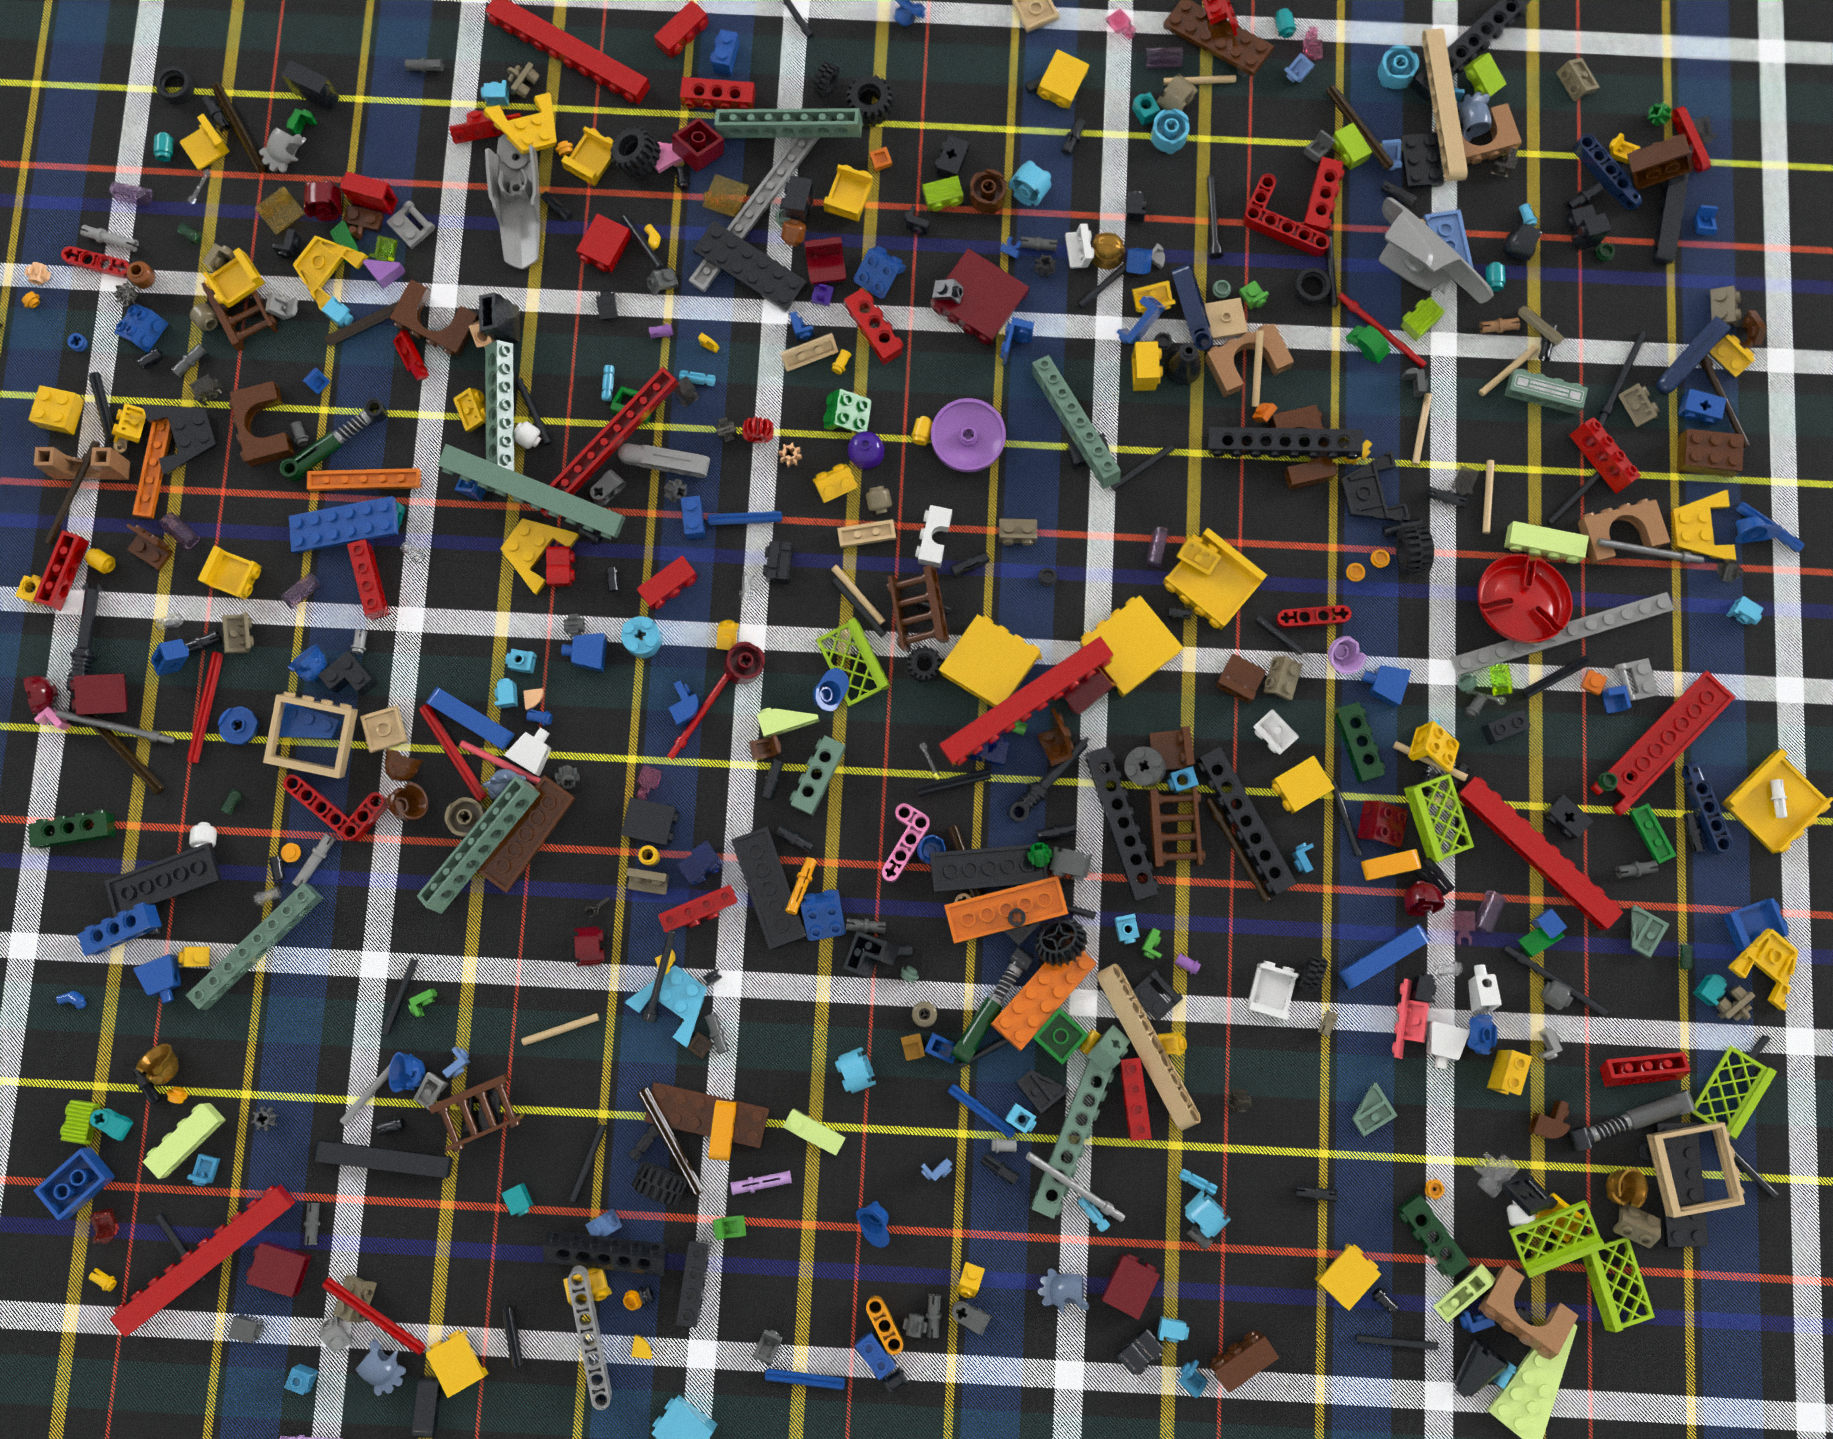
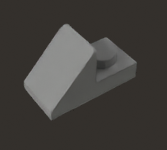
[414,1072,448,1110]

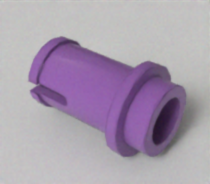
[649,323,673,339]
[1174,953,1201,975]

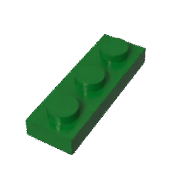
[1629,803,1677,864]

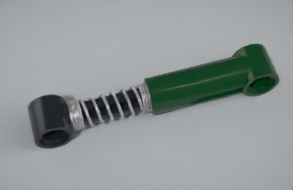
[280,398,388,482]
[951,946,1035,1065]

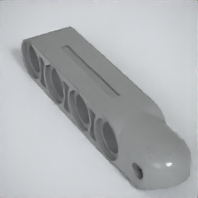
[618,443,710,478]

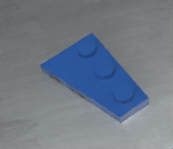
[279,703,341,739]

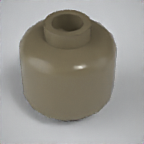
[190,303,219,331]
[866,486,892,514]
[912,1001,937,1027]

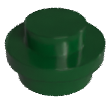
[1595,243,1615,261]
[1597,772,1618,791]

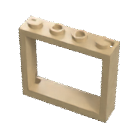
[263,691,358,778]
[1647,1122,1745,1218]

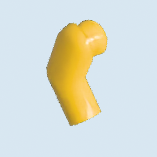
[644,224,661,251]

